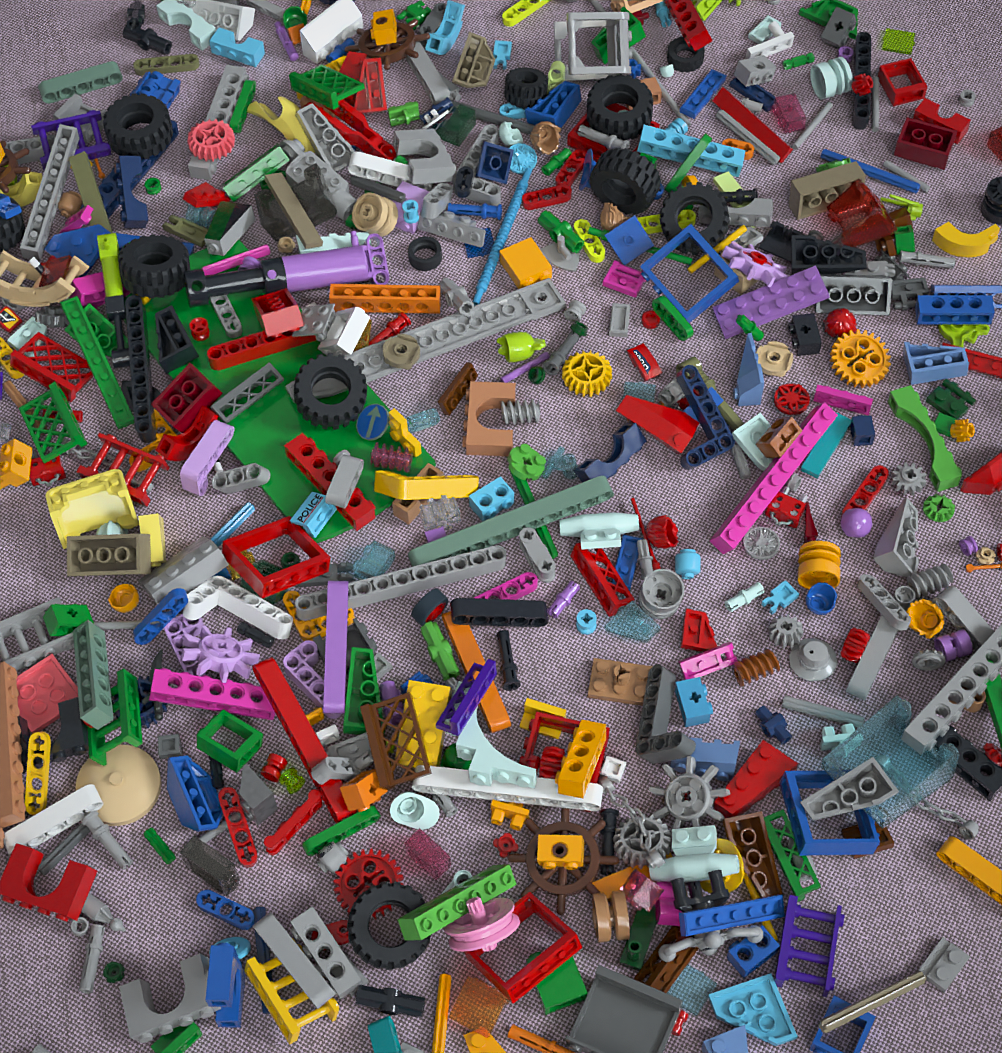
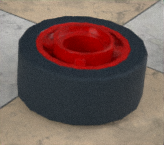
[411,588,449,626]

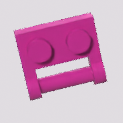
[602,260,646,298]

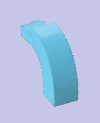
[425,0,465,55]

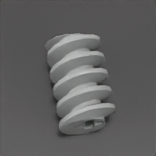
[501,399,540,425]
[907,563,953,599]

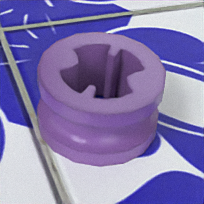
[837,46,854,63]
[959,536,978,556]

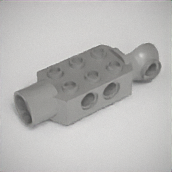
[280,139,357,221]

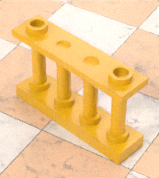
[244,938,339,1045]

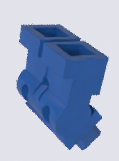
[130,71,181,109]

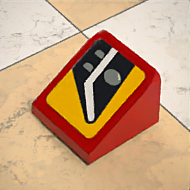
[0,306,23,334]

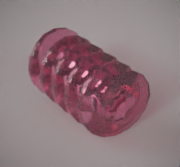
[370,442,413,473]

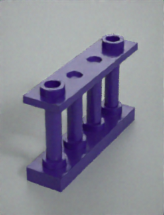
[31,110,112,170]
[774,895,845,997]

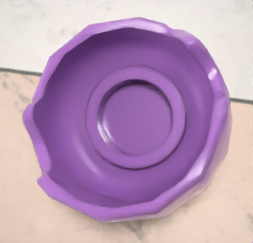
[841,508,873,538]

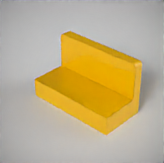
[520,698,566,739]

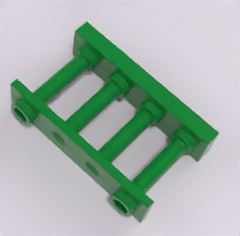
[87,668,143,766]

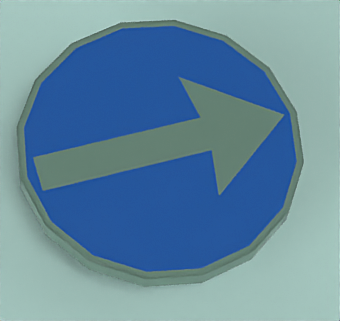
[356,404,389,441]

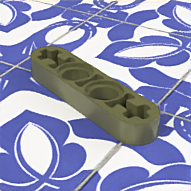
[133,54,200,76]

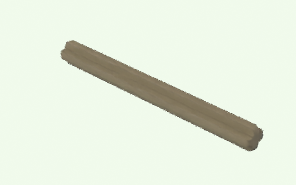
[818,971,926,1033]

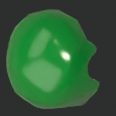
[282,6,307,30]

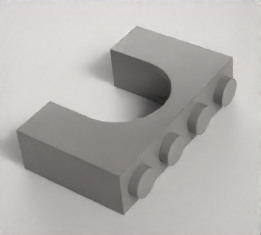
[393,128,456,184]
[119,954,221,1043]

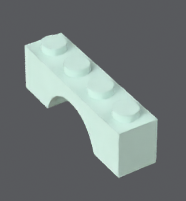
[156,0,216,51]

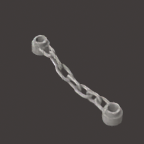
[61,438,154,493]
[875,756,979,840]
[598,775,666,869]

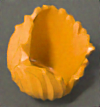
[906,599,945,639]

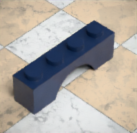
[114,156,149,228]
[574,423,647,483]

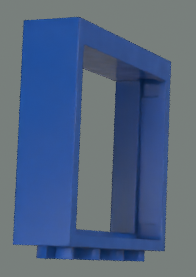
[640,224,739,323]
[779,770,880,856]

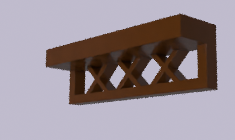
[634,926,699,993]

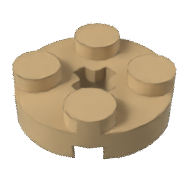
[756,341,793,377]

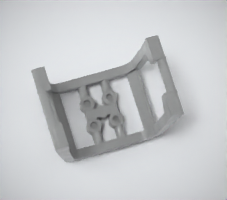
[553,12,632,81]

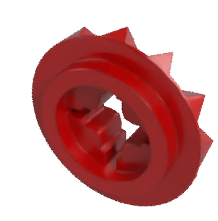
[983,743,1002,767]

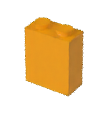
[499,237,552,289]

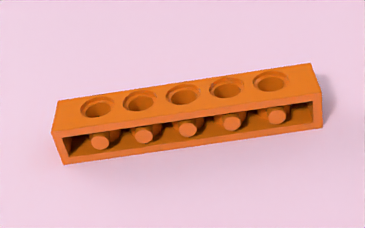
[329,284,441,314]

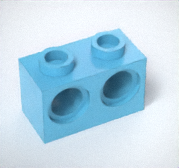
[469,476,514,522]

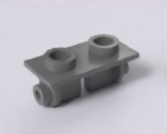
[874,249,910,281]

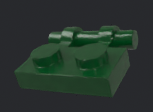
[926,379,977,420]

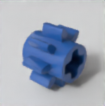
[629,59,641,79]

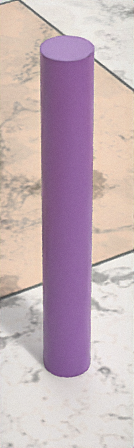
[500,352,550,383]

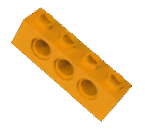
[555,720,606,799]

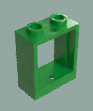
[196,709,263,773]

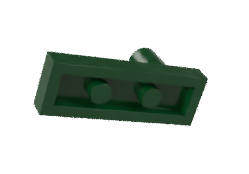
[619,901,657,971]

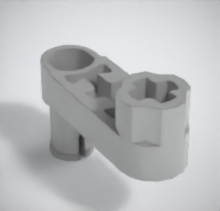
[311,749,374,785]

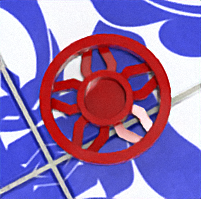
[774,384,810,415]

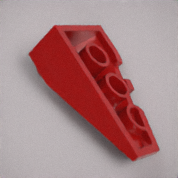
[615,395,699,454]

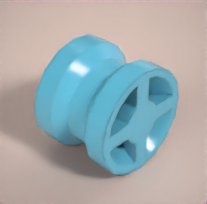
[576,609,597,635]

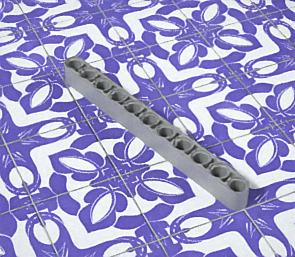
[295,545,506,621]

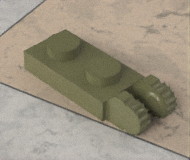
[162,214,208,247]

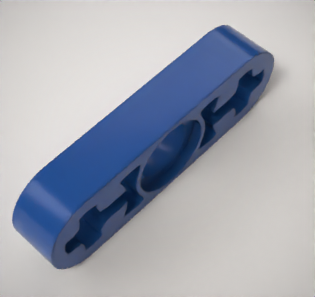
[196,890,254,930]

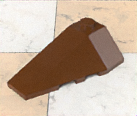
[722,811,784,898]

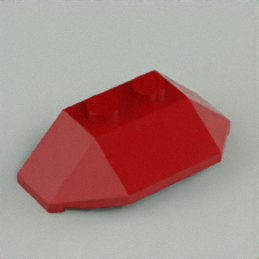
[960,452,1002,495]

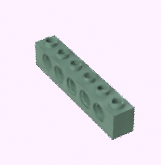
[73,620,114,730]

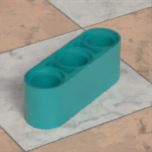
[368,1015,402,1053]

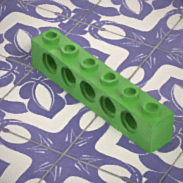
[397,864,516,940]

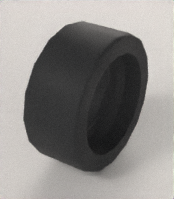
[408,236,442,271]

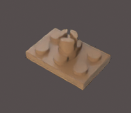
[588,658,653,706]

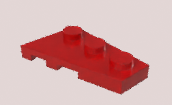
[183,182,231,208]

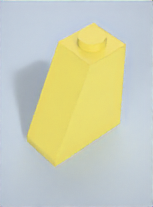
[138,514,166,568]

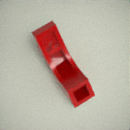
[156,405,219,461]

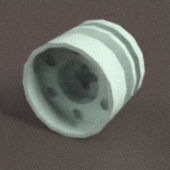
[810,57,853,100]

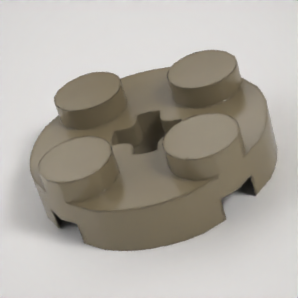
[383,334,420,370]

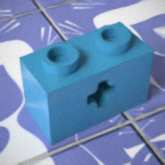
[674,677,713,727]

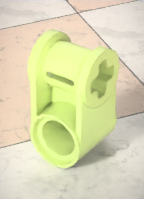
[547,61,566,94]

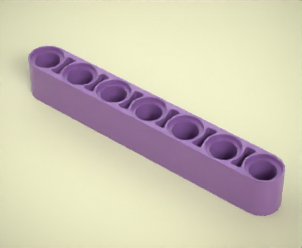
[323,581,348,714]

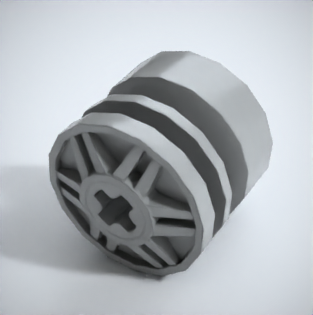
[639,569,684,619]

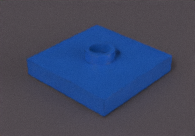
[605,215,655,265]

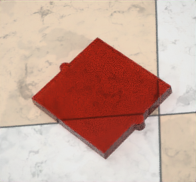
[39,255,72,287]

